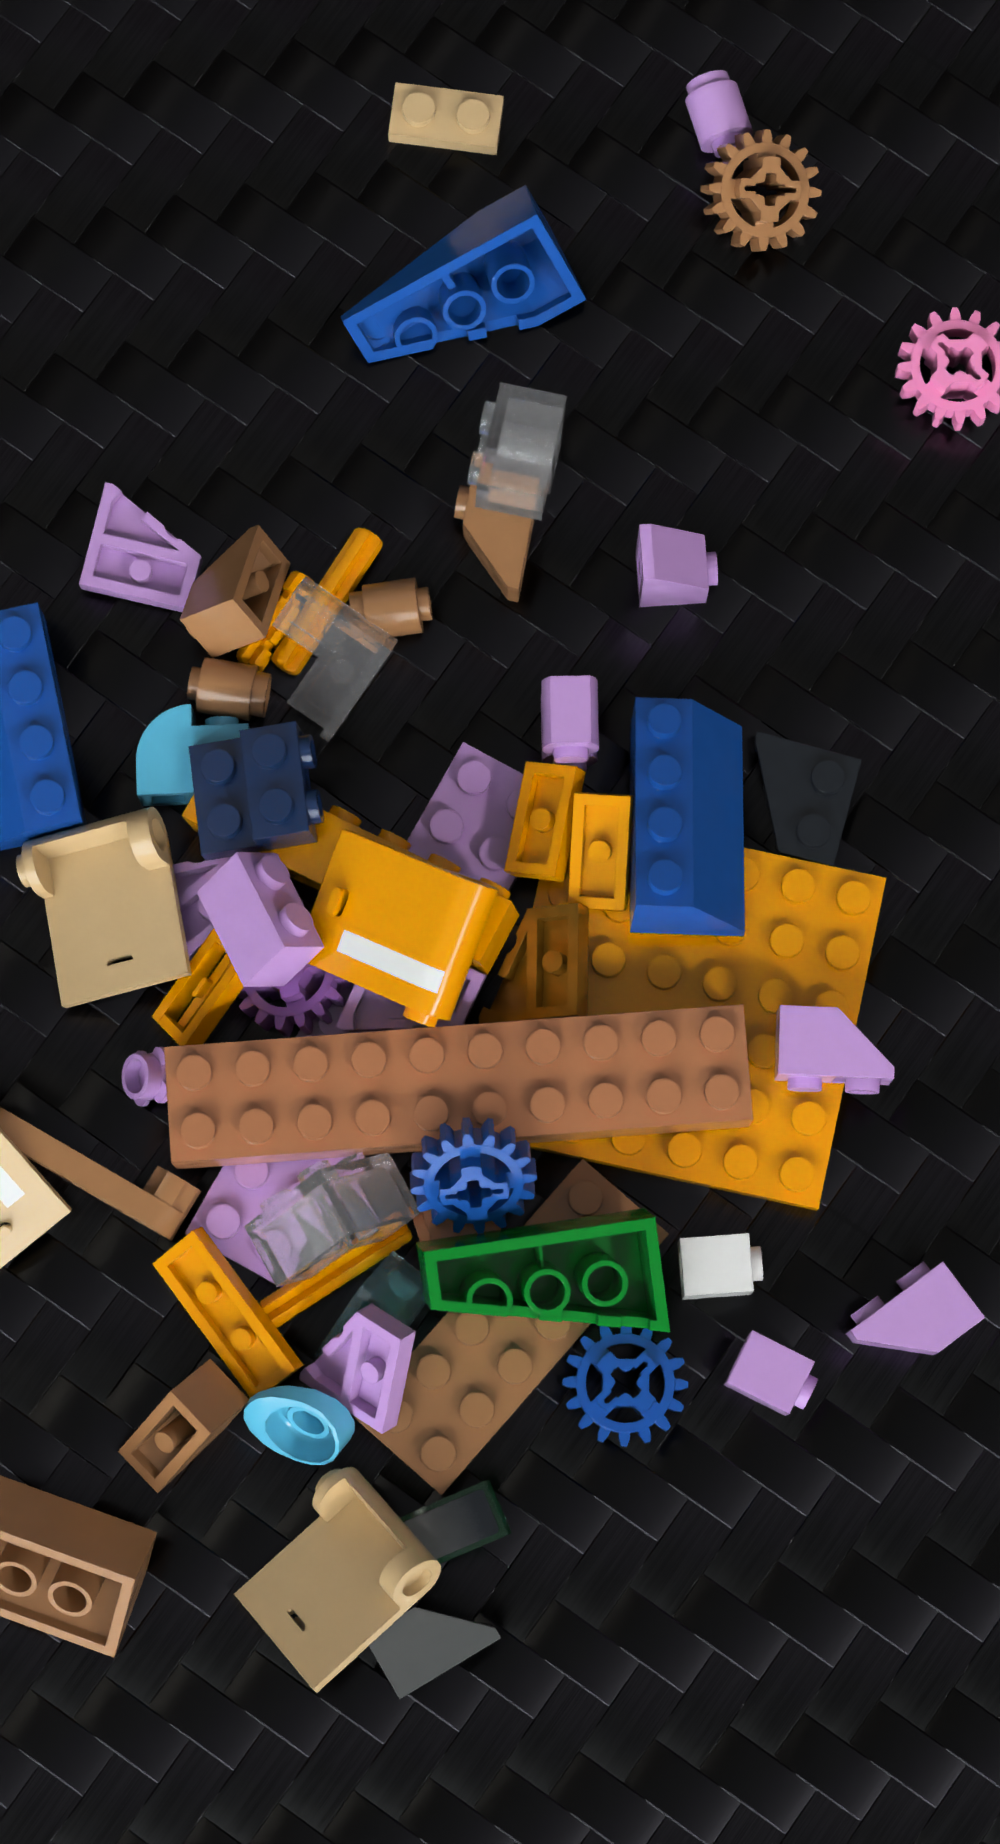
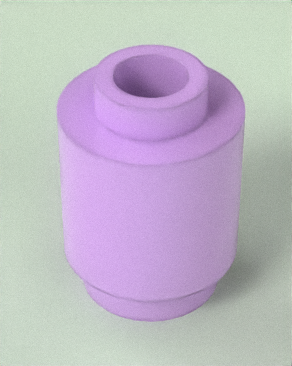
[685,70,753,158]

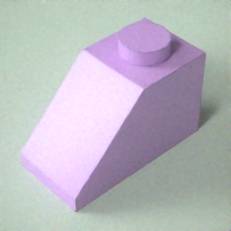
[635,524,718,607]

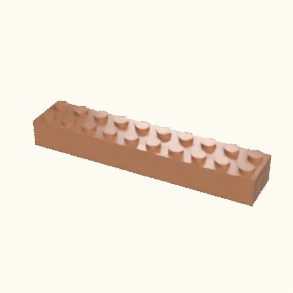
[164,1004,753,1169]

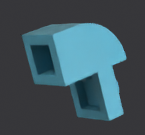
[136,704,250,806]

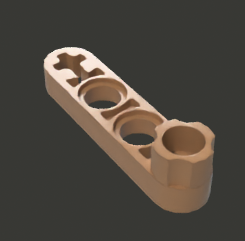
[0,1107,201,1241]

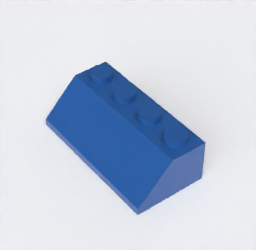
[0,602,87,851]
[630,697,745,937]

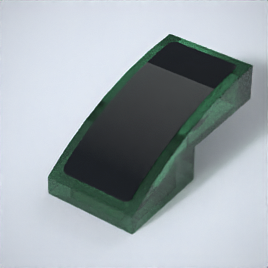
[400,1480,511,1564]

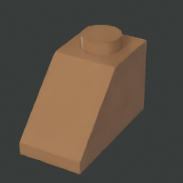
[454,469,539,602]
[180,525,291,658]
[118,1359,249,1493]

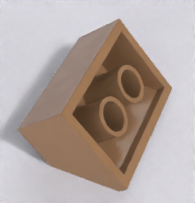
[0,1475,157,1658]

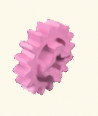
[895,307,1000,431]

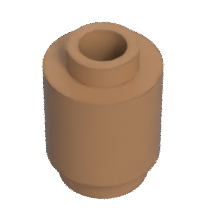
[349,577,433,640]
[187,657,272,721]

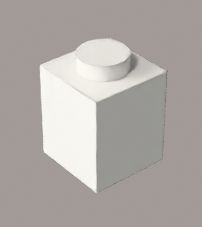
[677,1233,763,1300]

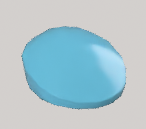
[243,1385,355,1465]

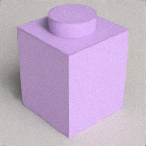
[724,1330,818,1416]

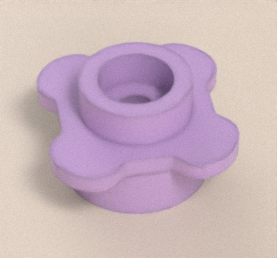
[122,1047,167,1107]

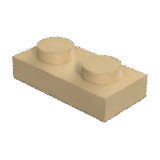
[388,82,504,155]

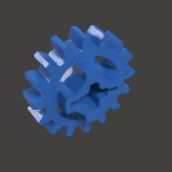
[410,1117,537,1234]
[562,1326,688,1447]

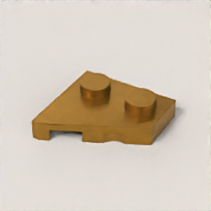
[479,903,589,1024]

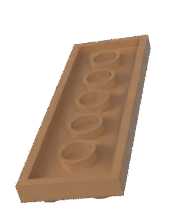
[355,1159,669,1496]

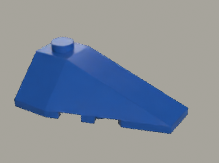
[341,185,586,363]

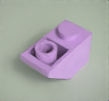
[774,1005,894,1094]
[846,1261,985,1355]

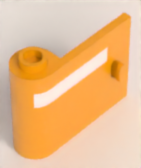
[308,828,499,1027]

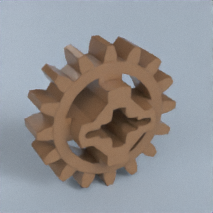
[700,129,822,252]

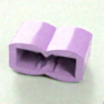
[541,675,599,772]

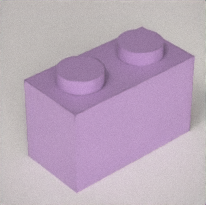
[197,852,325,987]

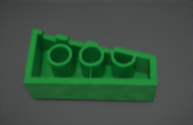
[416,1208,670,1332]

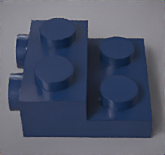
[189,721,324,861]

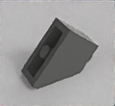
[369,1606,501,1699]

